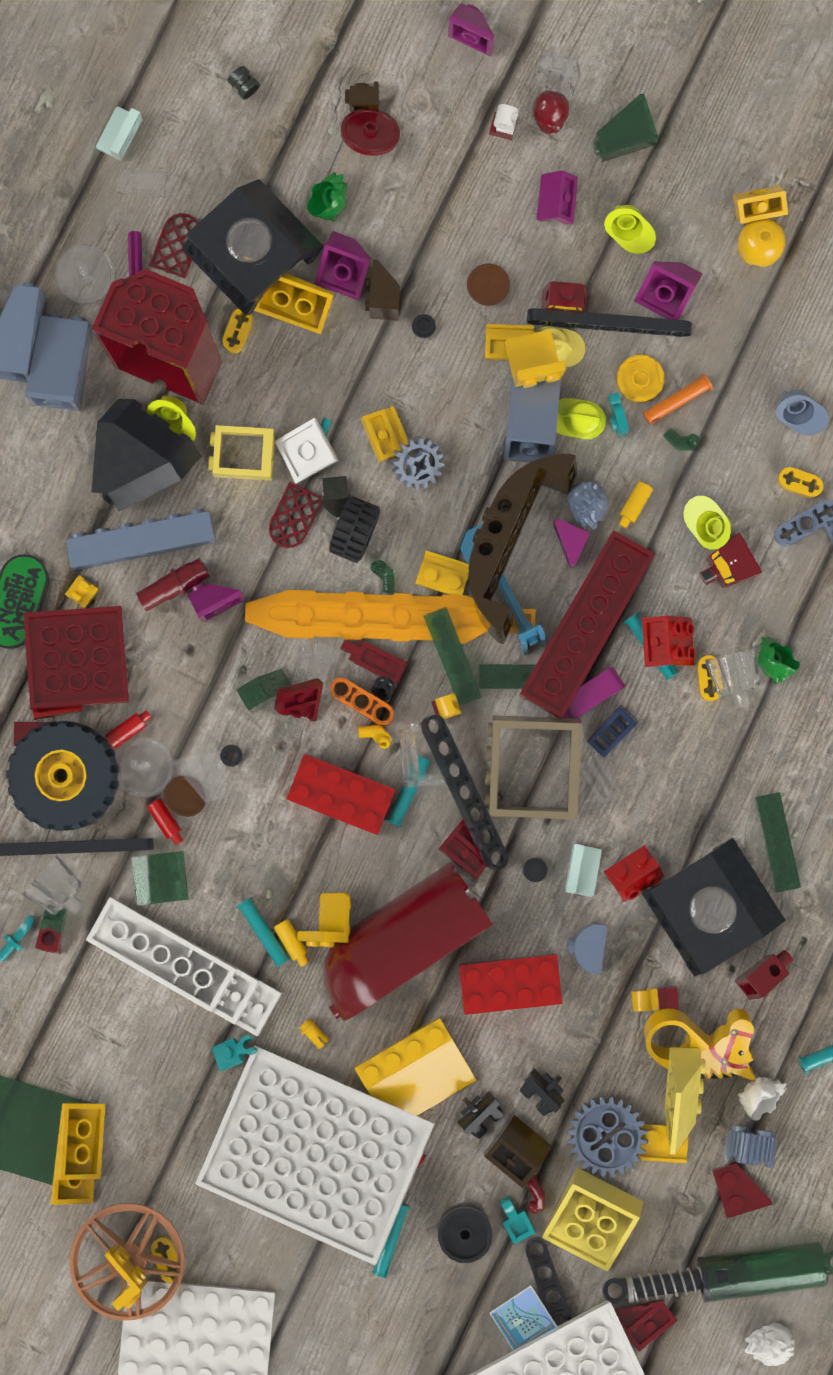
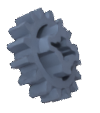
[391,436,444,490]

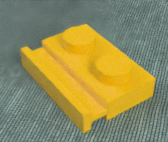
[485,324,534,361]
[360,406,408,463]
[415,551,469,595]
[637,1123,688,1163]

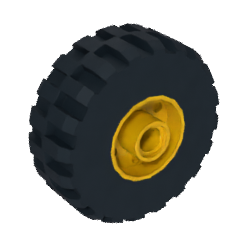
[6,721,120,831]

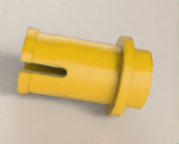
[299,1018,330,1050]

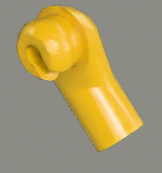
[358,725,392,749]

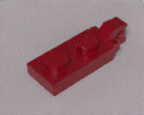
[340,639,407,685]

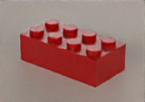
[286,754,396,835]
[458,954,563,1015]

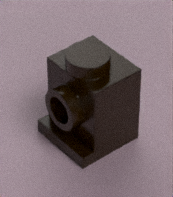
[345,81,379,112]

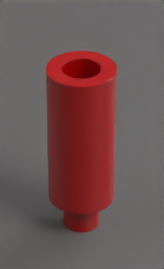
[105,710,152,749]
[146,798,184,846]

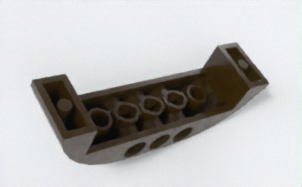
[468,454,577,644]

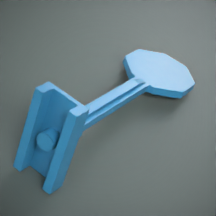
[460,524,546,656]

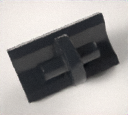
[520,1068,565,1116]
[458,1091,504,1139]

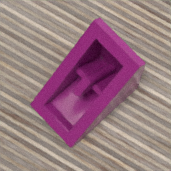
[553,519,590,569]

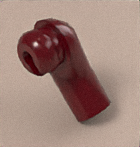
[526,1175,545,1214]

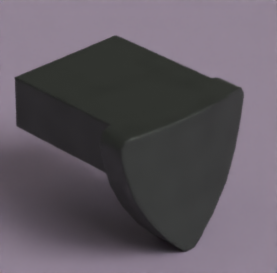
[321,476,351,518]

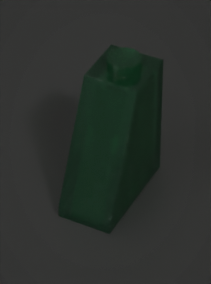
[593,93,659,162]
[236,669,291,714]

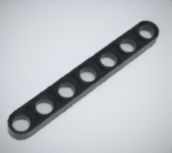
[527,308,692,337]
[421,715,508,870]
[0,838,154,856]
[525,1237,572,1321]

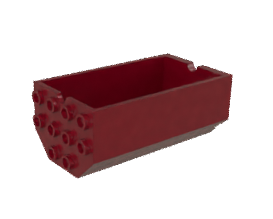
[92,269,222,405]

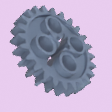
[568,1096,648,1177]

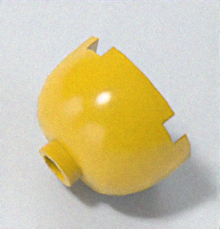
[737,218,786,268]

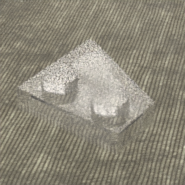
[173,750,230,803]

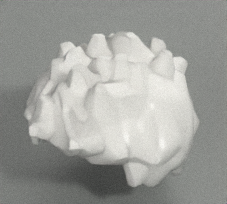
[738,1077,787,1121]
[744,1322,795,1366]

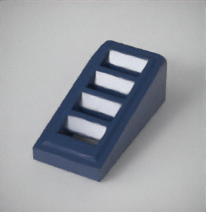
[587,705,638,758]

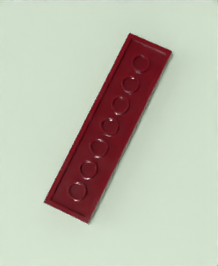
[519,530,655,720]

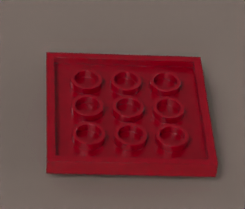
[23,606,129,710]

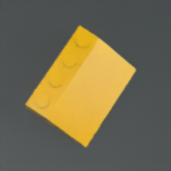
[354,1016,477,1116]

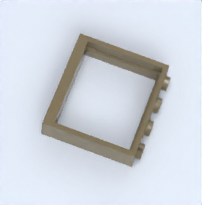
[484,715,582,819]

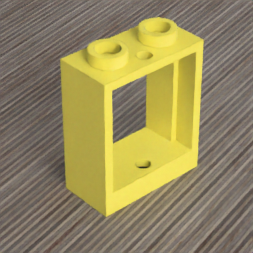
[209,425,275,481]

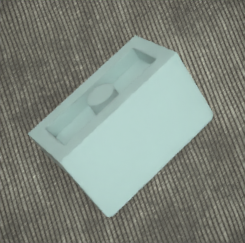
[96,107,143,161]
[564,844,602,897]

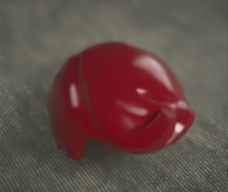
[533,90,569,134]

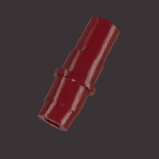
[136,558,210,612]

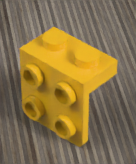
[504,330,566,388]
[297,893,351,947]
[105,1245,147,1311]

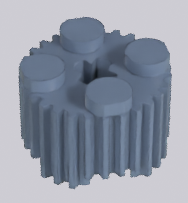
[724,1125,778,1168]

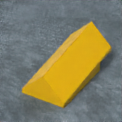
[243,256,334,334]
[50,1102,105,1205]

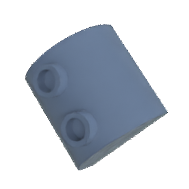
[566,923,608,975]

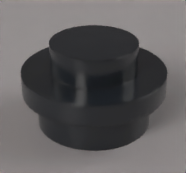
[412,314,436,339]
[523,858,548,882]

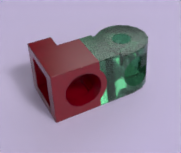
[35,905,67,954]

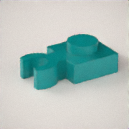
[608,392,629,437]
[212,1035,258,1071]

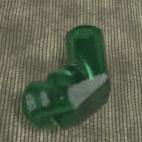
[663,428,700,451]
[370,560,395,594]

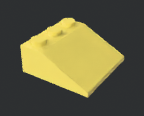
[664,1047,706,1154]
[542,1168,644,1272]

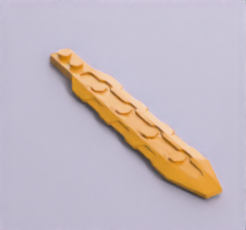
[245,590,536,644]

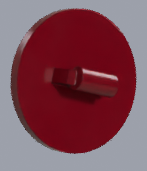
[340,109,400,156]

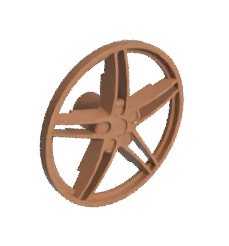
[70,1203,185,1320]

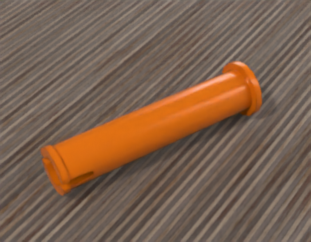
[642,373,713,425]

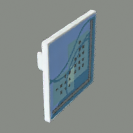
[489,1285,558,1351]

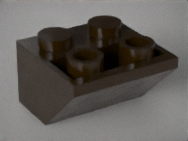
[365,260,400,321]
[484,1115,553,1188]

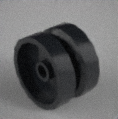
[438,1203,492,1263]

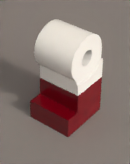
[489,104,519,141]

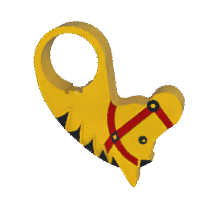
[644,1009,755,1080]

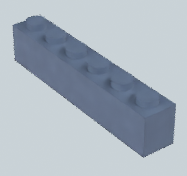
[66,509,216,571]

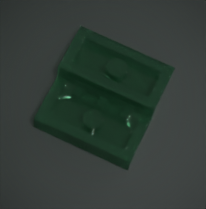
[131,851,189,906]

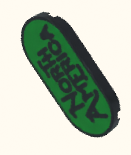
[0,554,49,649]

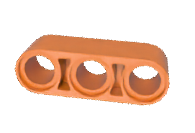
[330,678,394,726]

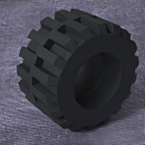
[329,496,380,563]

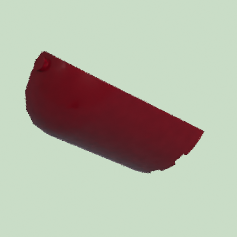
[324,862,493,1022]

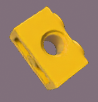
[733,185,788,224]

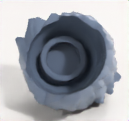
[567,481,608,530]

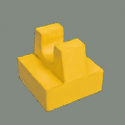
[65,575,99,608]

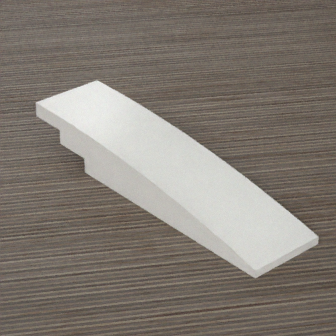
[86,897,282,1036]

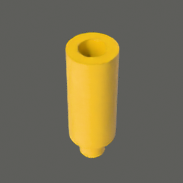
[618,481,653,529]
[273,918,309,967]

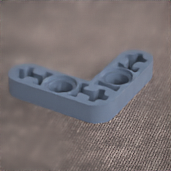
[774,500,833,547]

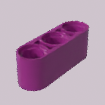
[563,666,626,718]

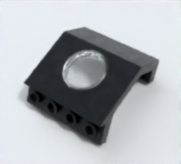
[182,179,324,316]
[642,837,786,977]

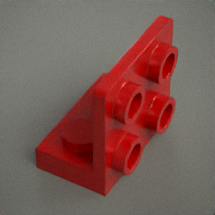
[642,615,696,667]

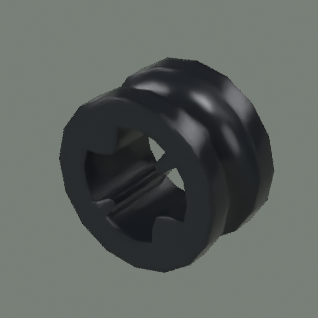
[371,676,396,701]
[220,745,243,767]

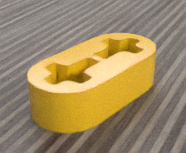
[222,308,253,354]
[777,467,824,498]
[697,655,722,702]
[151,1236,177,1284]

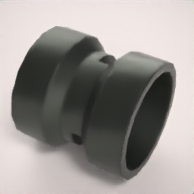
[227,65,261,100]

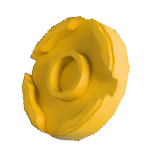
[617,355,665,403]

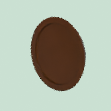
[467,263,510,306]
[164,776,206,817]

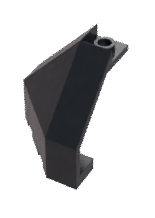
[91,399,202,512]

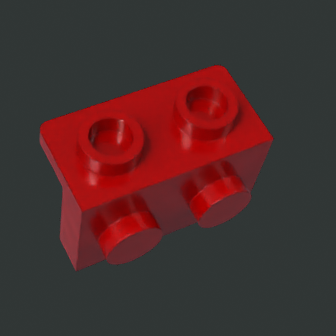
[604,845,664,902]

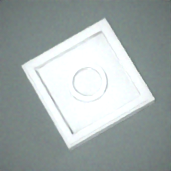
[274,418,339,484]

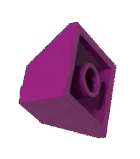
[448,3,494,57]
[314,231,371,301]
[634,261,703,320]
[188,583,246,623]

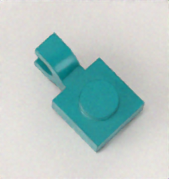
[500,1196,536,1244]

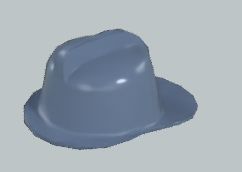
[776,390,829,435]

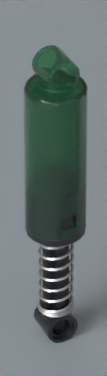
[602,1242,833,1304]

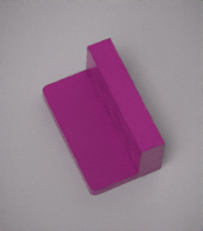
[537,170,578,225]

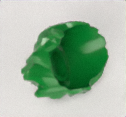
[306,172,348,222]
[757,636,800,684]

